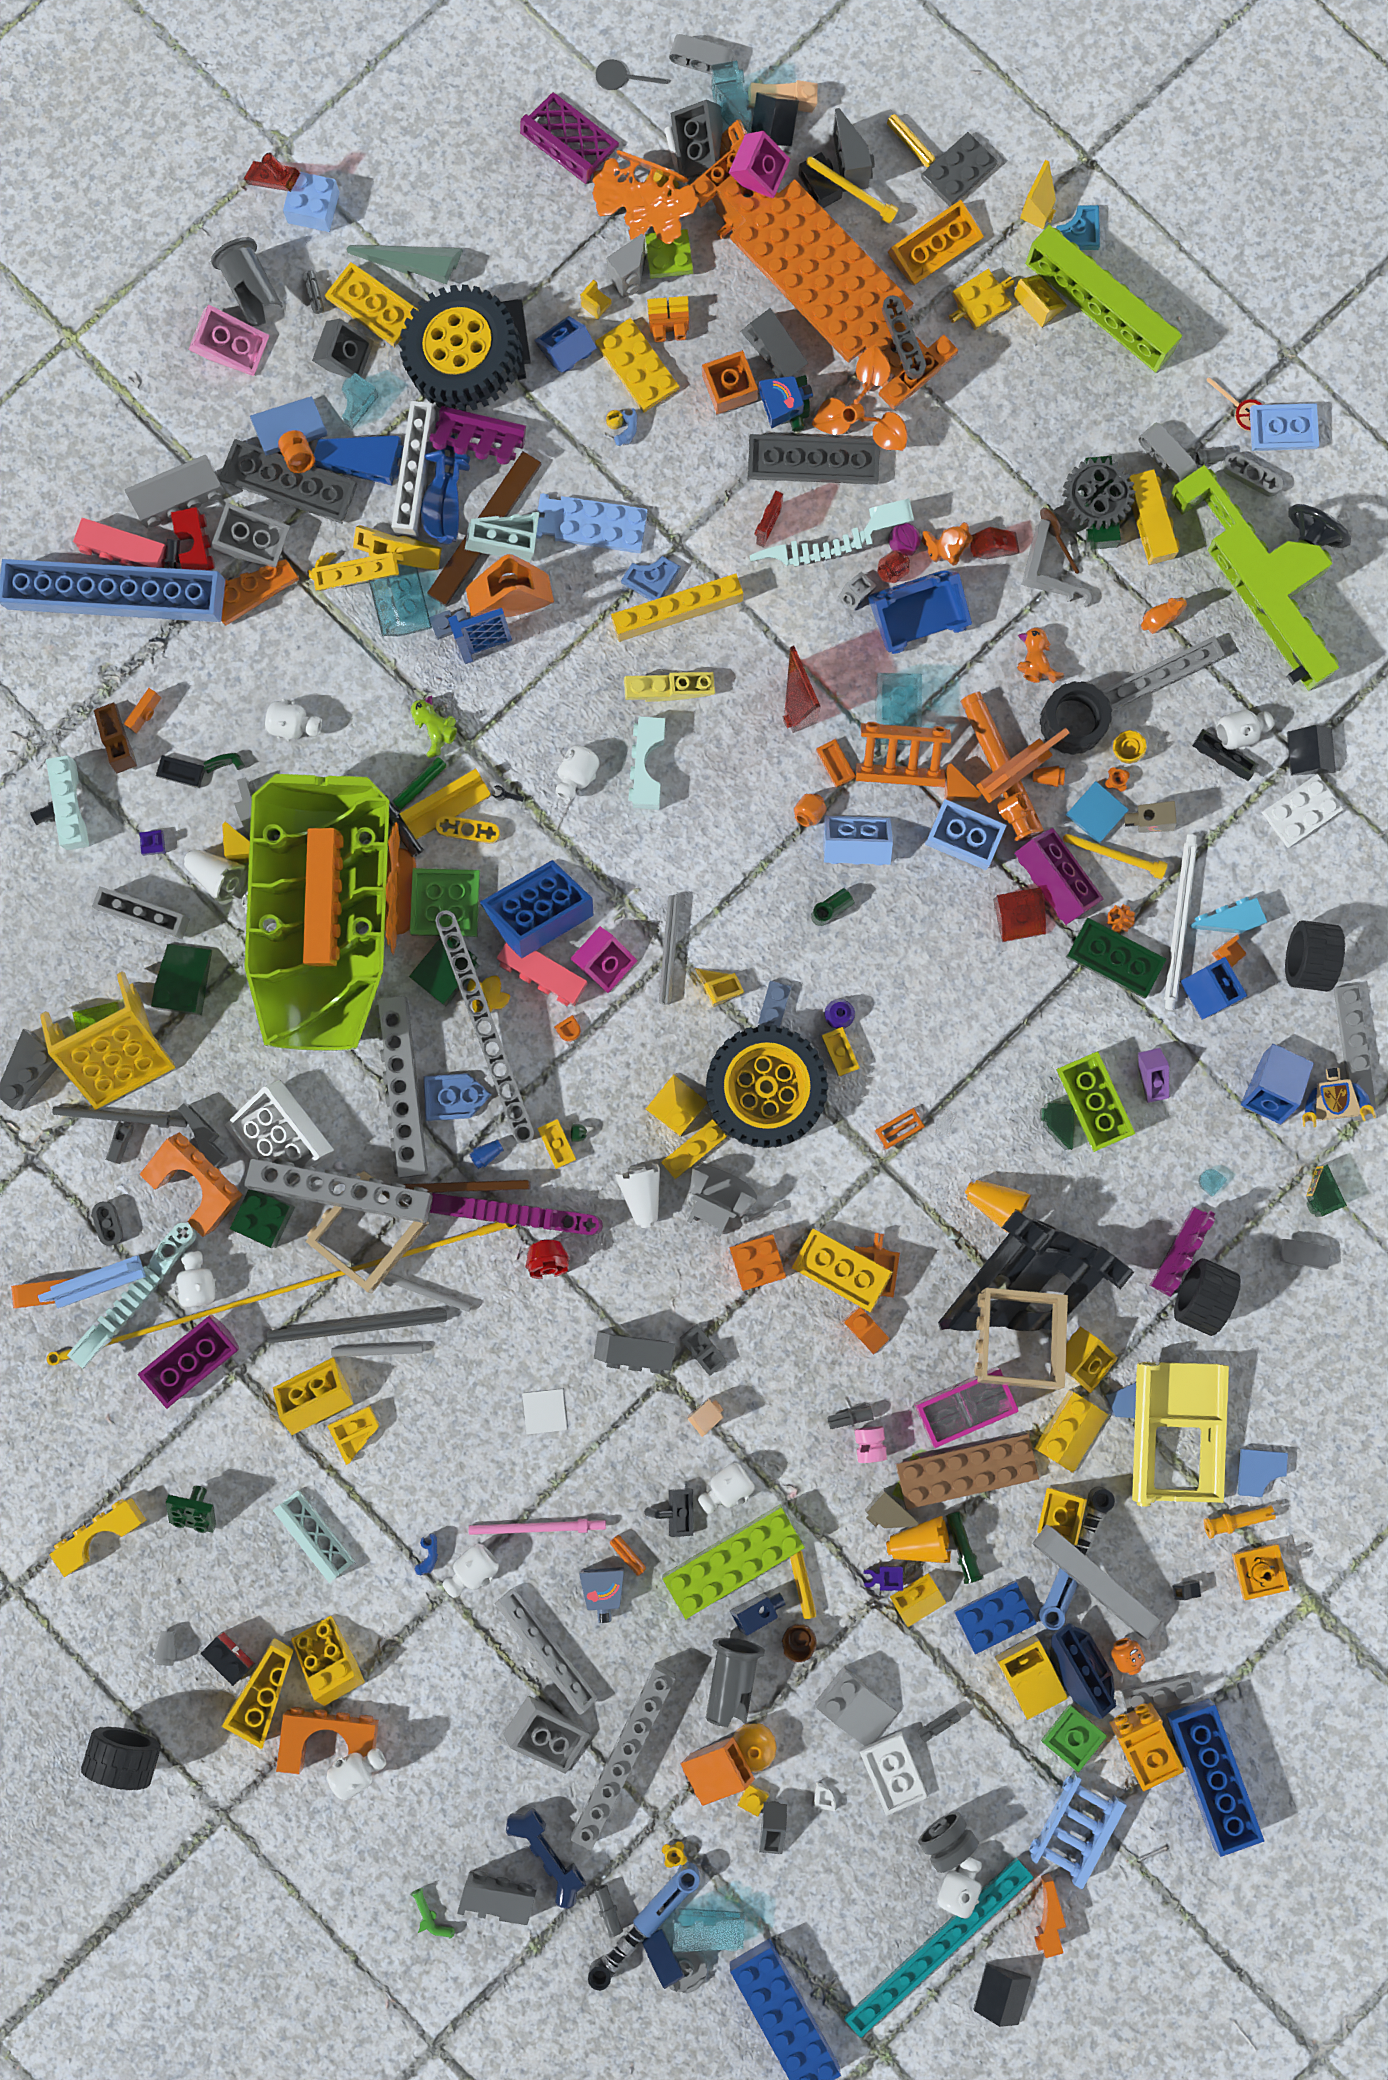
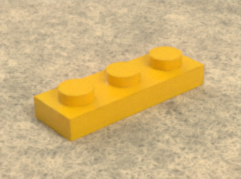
[661,1119,727,1180]

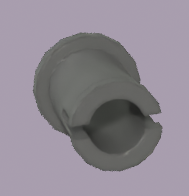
[1196,447,1226,466]

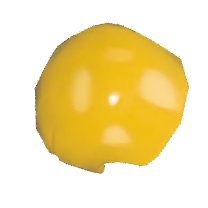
[1113,730,1147,764]

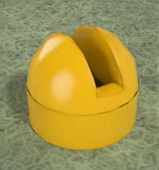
[606,410,623,430]

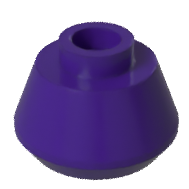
[824,999,855,1029]

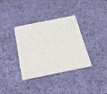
[522,1389,567,1435]

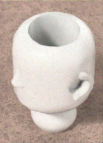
[265,699,322,741]
[1216,710,1274,750]
[555,745,599,801]
[174,1251,217,1307]
[698,1463,755,1514]
[443,1544,498,1598]
[327,1748,386,1800]
[937,1857,982,1919]

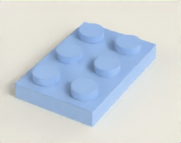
[1250,403,1319,451]

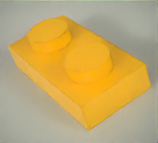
[821,1027,860,1077]
[537,1119,577,1169]

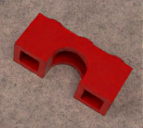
[171,507,215,571]

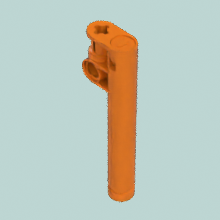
[960,691,1044,842]

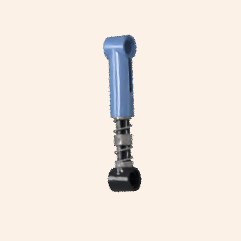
[1038,1486,1115,1631]
[588,1862,700,1991]

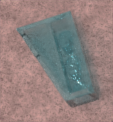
[673,1908,745,1952]

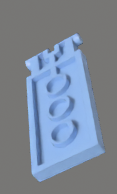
[536,493,648,554]

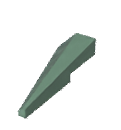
[347,245,463,285]

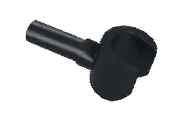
[492,785,524,802]

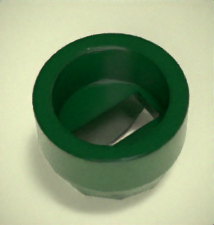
[571,1124,587,1142]

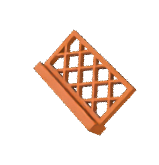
[976,728,1069,803]

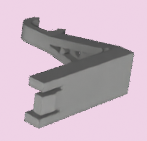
[1021,519,1092,607]

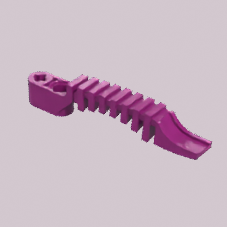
[430,1193,603,1235]

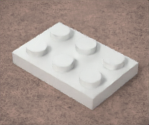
[1262,774,1343,848]

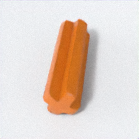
[610,1535,646,1576]

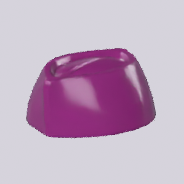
[888,523,921,556]

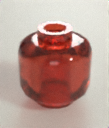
[877,550,910,583]

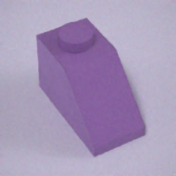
[1138,1048,1169,1103]

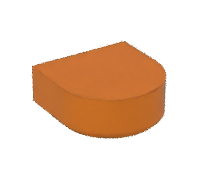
[554,1015,581,1042]

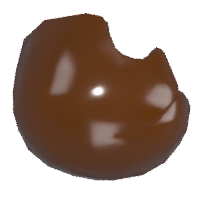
[782,1624,817,1663]

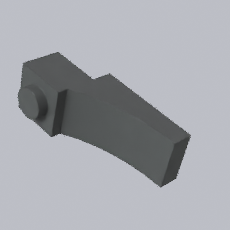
[177,1103,228,1168]

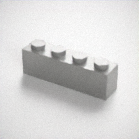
[92,886,190,940]

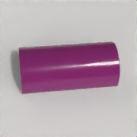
[137,1315,239,1409]

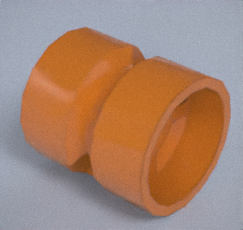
[278,430,315,473]

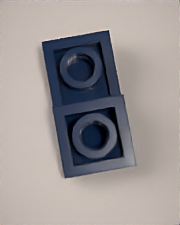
[642,1929,685,1989]

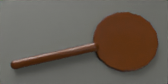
[1040,507,1079,574]

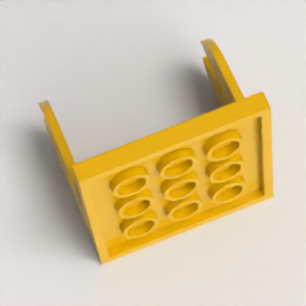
[40,971,175,1110]

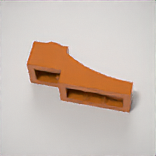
[1034,1873,1066,1958]

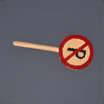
[1207,377,1263,431]

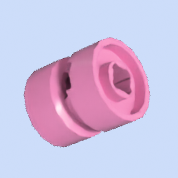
[854,1426,887,1463]

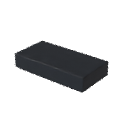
[155,755,205,789]

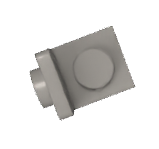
[838,572,877,611]

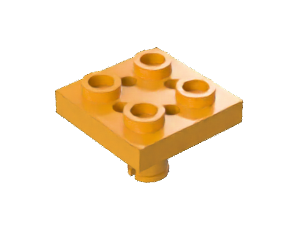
[1232,1543,1290,1601]

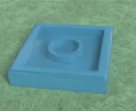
[1066,781,1129,844]

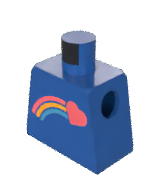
[759,376,813,428]

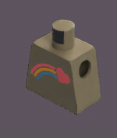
[1124,801,1177,833]

